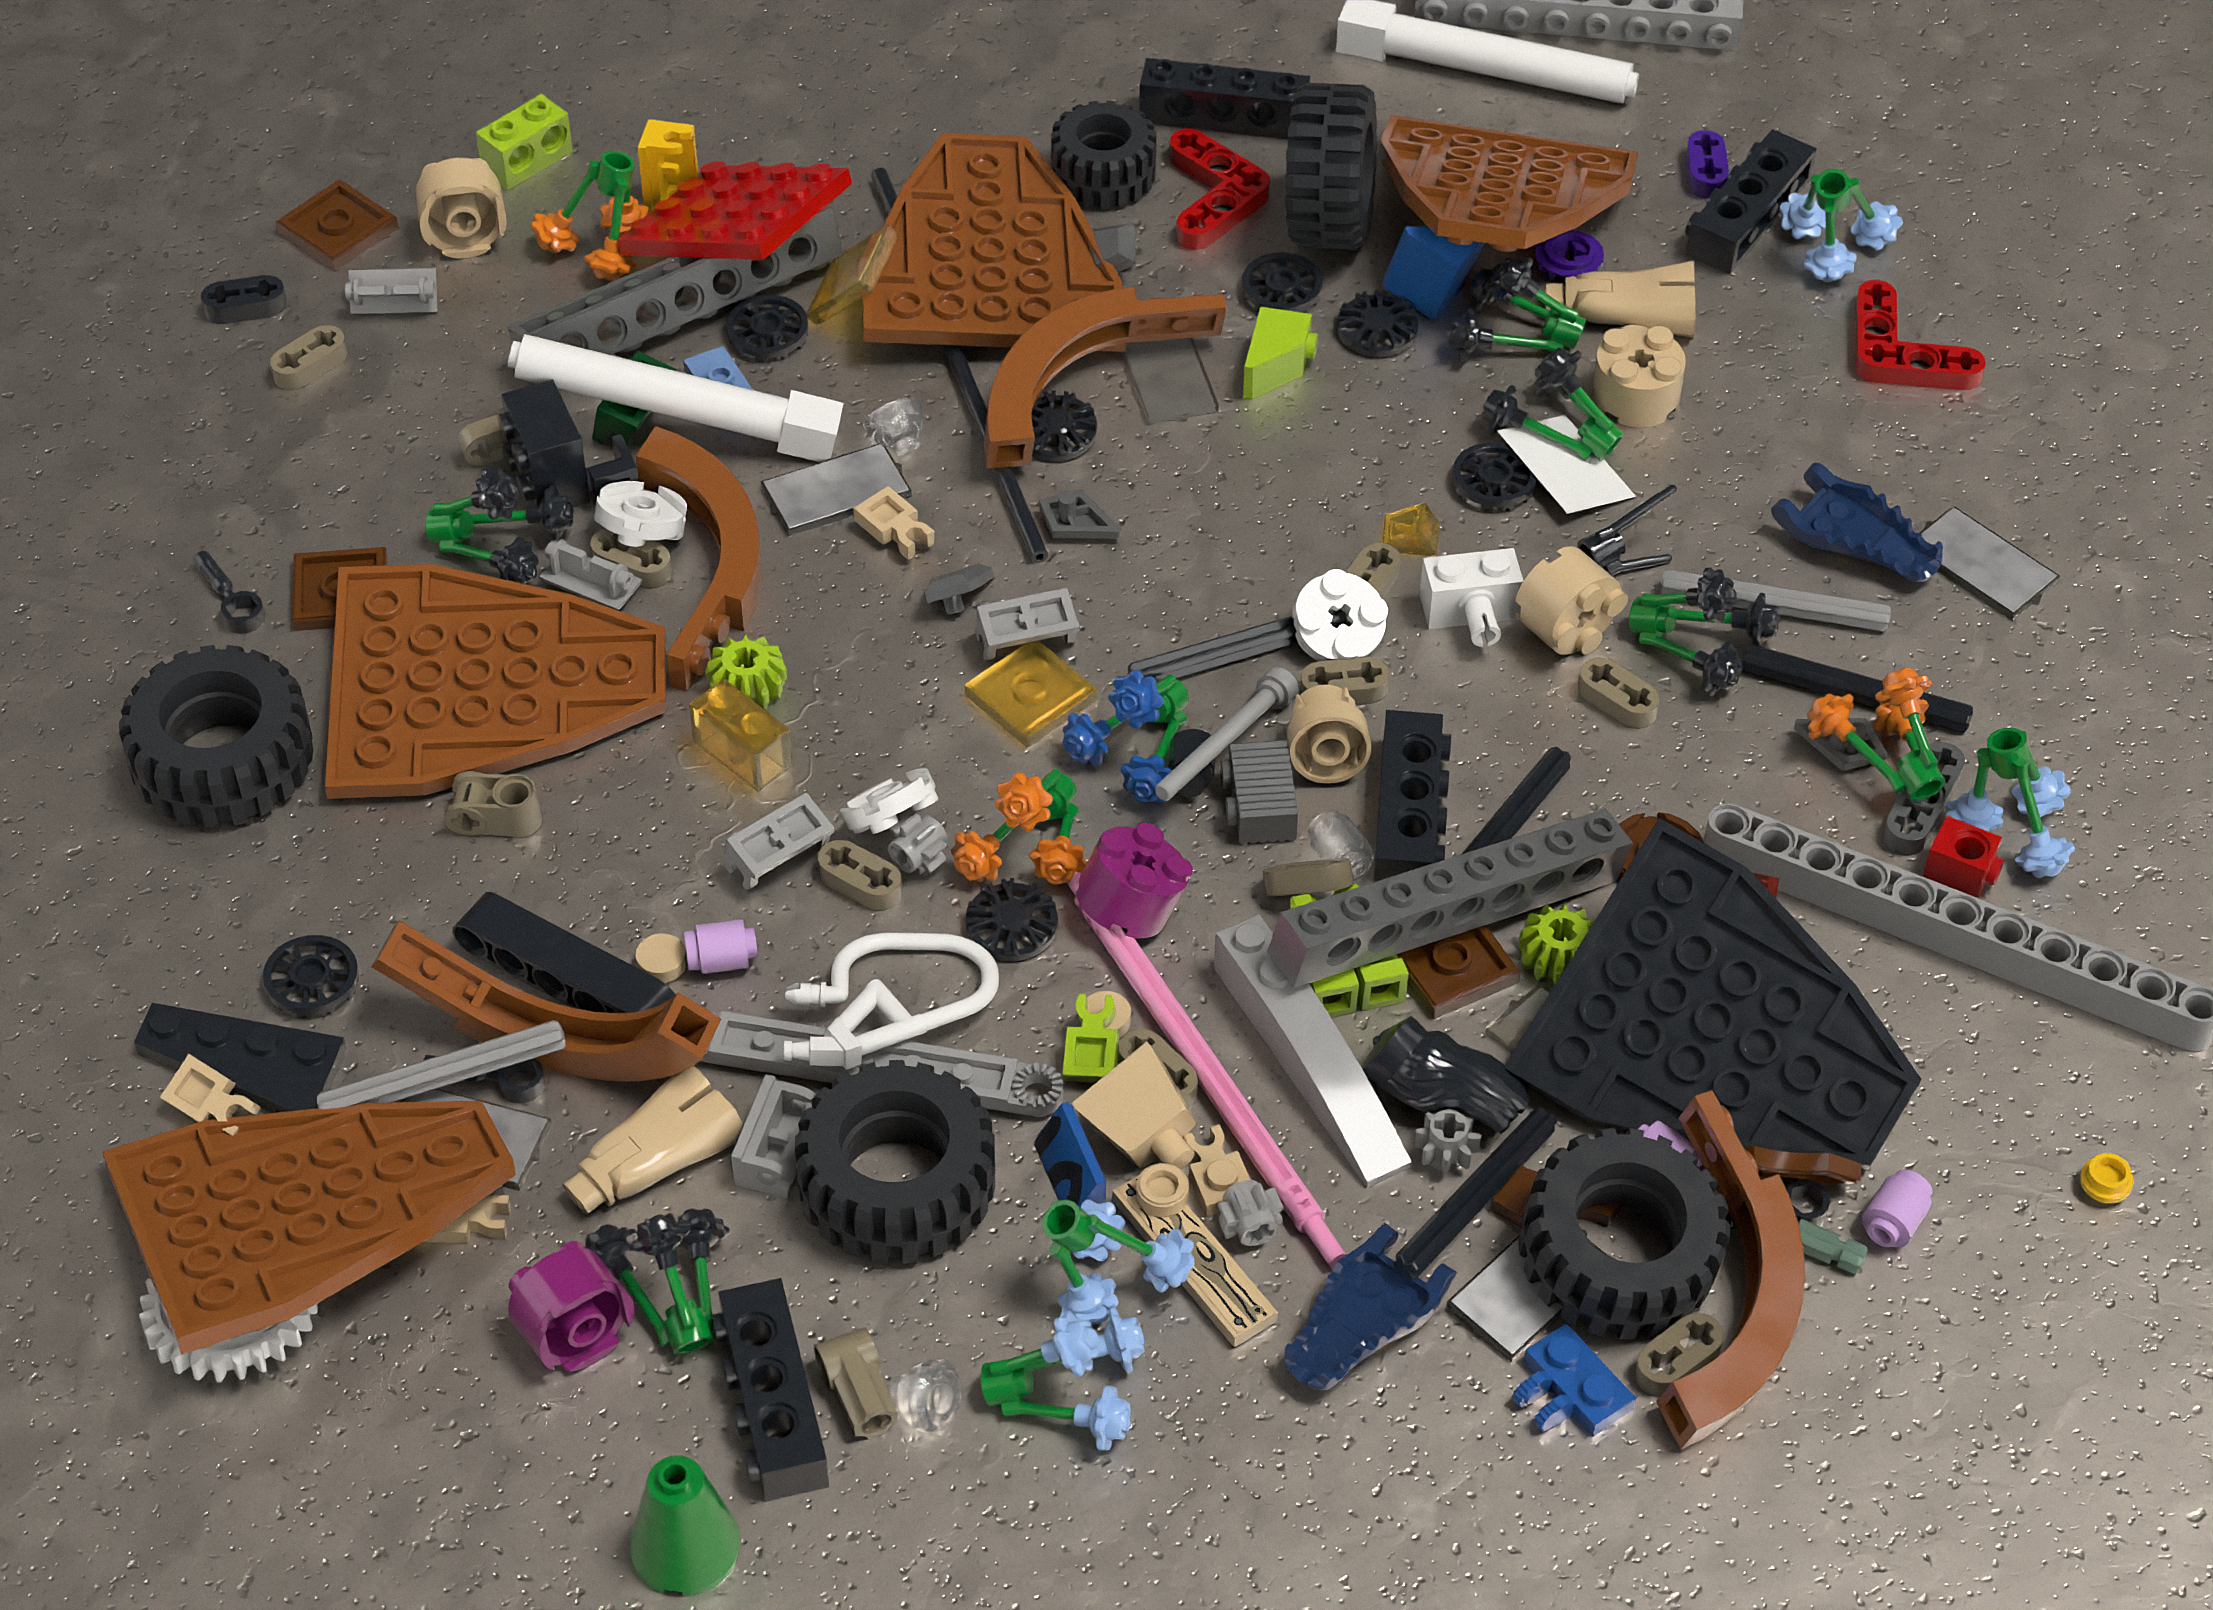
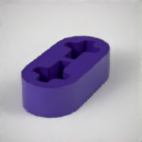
[1685,130,1729,199]

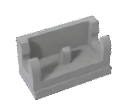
[975,588,1080,661]
[723,792,835,891]
[731,1074,815,1199]

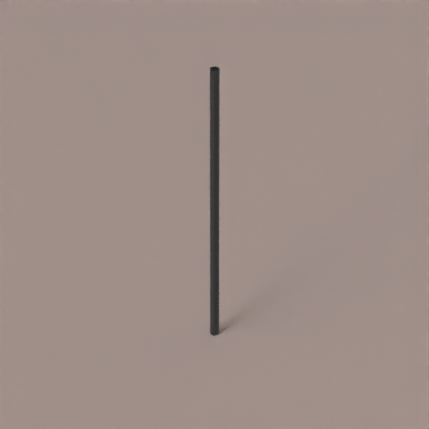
[871,168,1048,563]

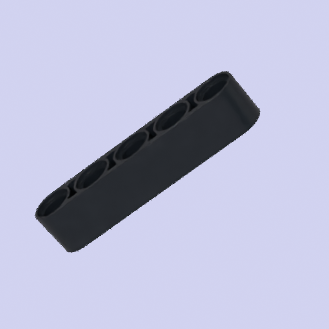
[452,892,675,1013]

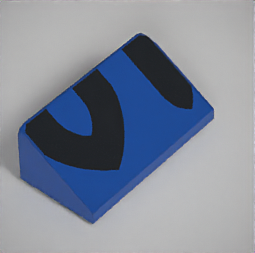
[1035,1102,1106,1208]

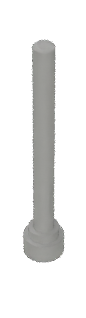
[1155,667,1298,801]

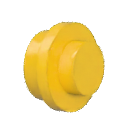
[2080,1153,2134,1203]

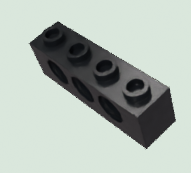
[1139,58,1310,140]
[1685,129,1817,274]
[1374,710,1451,882]
[711,1278,829,1502]

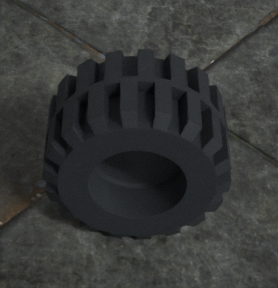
[1051,101,1157,209]

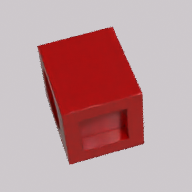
[1922,816,2005,898]

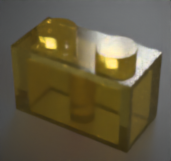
[689,679,793,792]

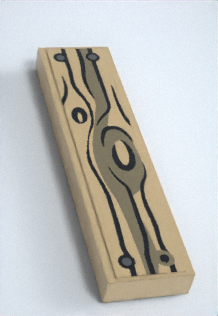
[1112,1175,1278,1348]

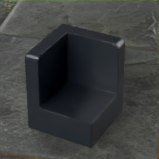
[586,434,639,506]

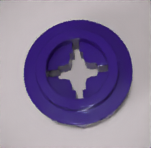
[1535,230,1604,280]

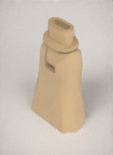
[1546,261,1695,338]
[562,1065,744,1214]

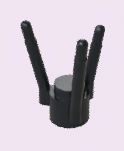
[1577,485,1677,576]

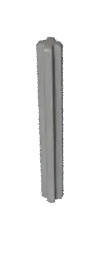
[1660,569,1891,632]
[317,1020,566,1109]

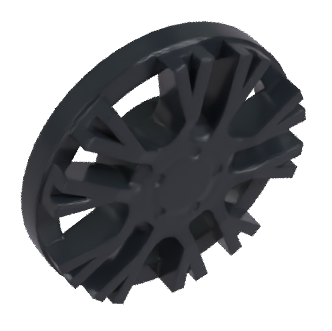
[1242,252,1323,313]
[1337,290,1419,357]
[726,295,809,363]
[1031,390,1098,461]
[1453,442,1537,512]
[966,878,1058,961]
[263,935,359,1019]

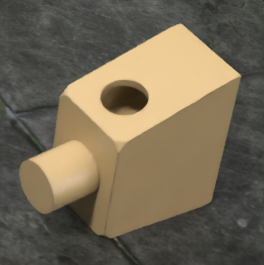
[1071,1042,1196,1169]

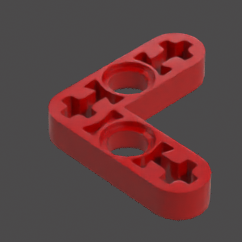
[1169,128,1270,250]
[1855,280,1986,390]

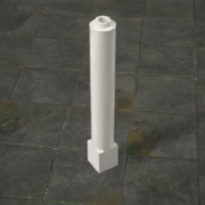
[1336,0,1639,104]
[508,334,844,463]

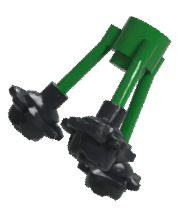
[1447,255,1585,362]
[1481,347,1625,460]
[425,467,574,584]
[1629,567,1780,697]
[585,1208,730,1355]

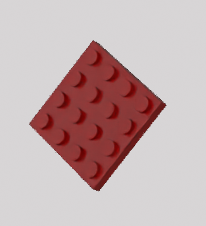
[617,161,852,260]

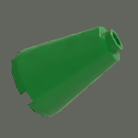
[629,1455,740,1596]

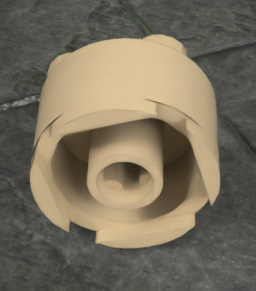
[415,158,507,259]
[1592,326,1686,428]
[1515,546,1628,655]

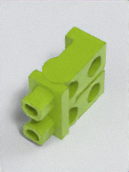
[1289,884,1409,1018]

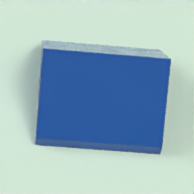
[1382,226,1484,321]

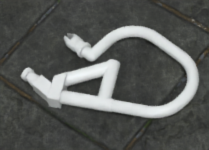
[784,932,999,1070]

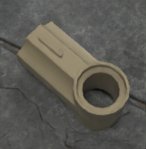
[814,1327,898,1439]

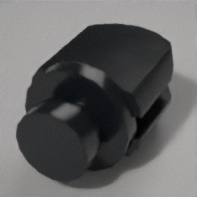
[1168,729,1215,798]

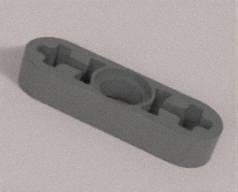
[1883,742,1965,856]

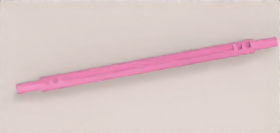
[1067,872,1347,1268]

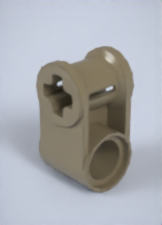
[444,771,542,838]

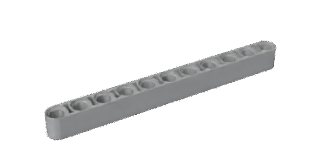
[1704,803,2213,1052]

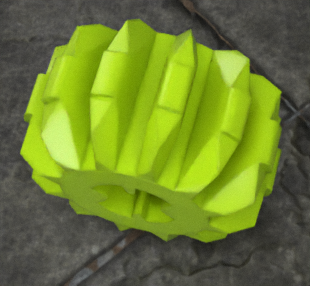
[706,633,787,714]
[1518,902,1594,985]

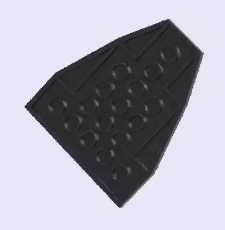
[1504,818,1922,1170]

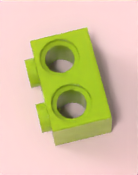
[476,94,573,191]

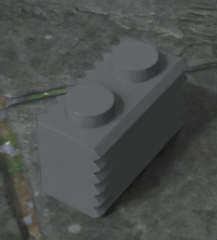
[1220,740,1298,845]

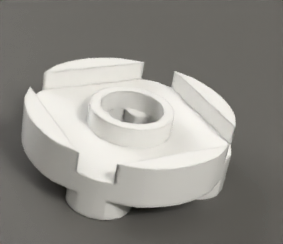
[594,481,687,547]
[1292,569,1388,661]
[840,768,938,834]

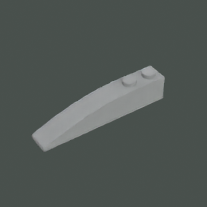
[1214,914,1412,1188]

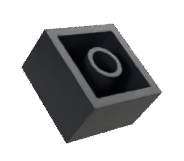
[497,379,590,507]

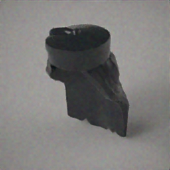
[1361,1016,1529,1134]

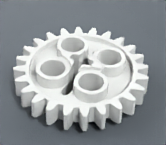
[139,1279,318,1382]

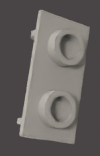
[345,268,438,314]
[539,540,642,611]

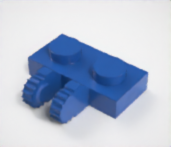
[1512,1323,1636,1436]

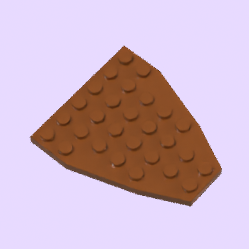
[1378,115,1638,252]
[861,133,1126,352]
[325,564,666,799]
[102,1101,516,1355]

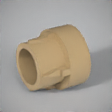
[1287,685,1371,783]

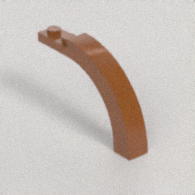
[984,287,1227,469]
[636,426,762,691]
[371,920,722,1081]
[1656,1090,1805,1450]

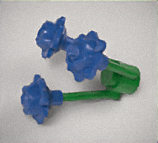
[1062,670,1189,803]

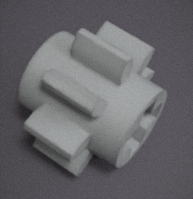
[888,813,948,875]
[1415,1107,1481,1174]
[1217,1180,1284,1246]

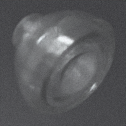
[863,397,924,456]
[890,1359,962,1436]

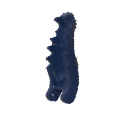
[1771,463,1943,583]
[1284,1223,1458,1390]

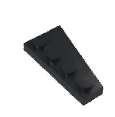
[134,1003,347,1113]

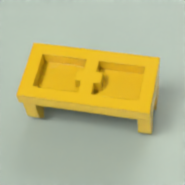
[638,119,698,212]

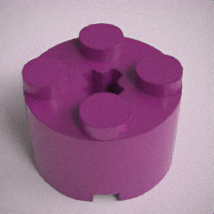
[1076,823,1193,938]
[508,1241,634,1372]

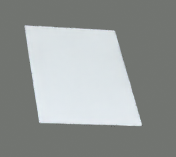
[1497,415,1636,514]

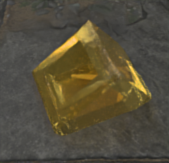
[1382,503,1440,556]

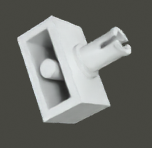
[1419,548,1524,647]

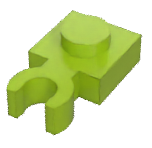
[1062,993,1120,1083]

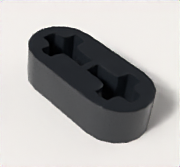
[201,275,287,324]

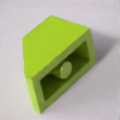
[1243,307,1318,400]

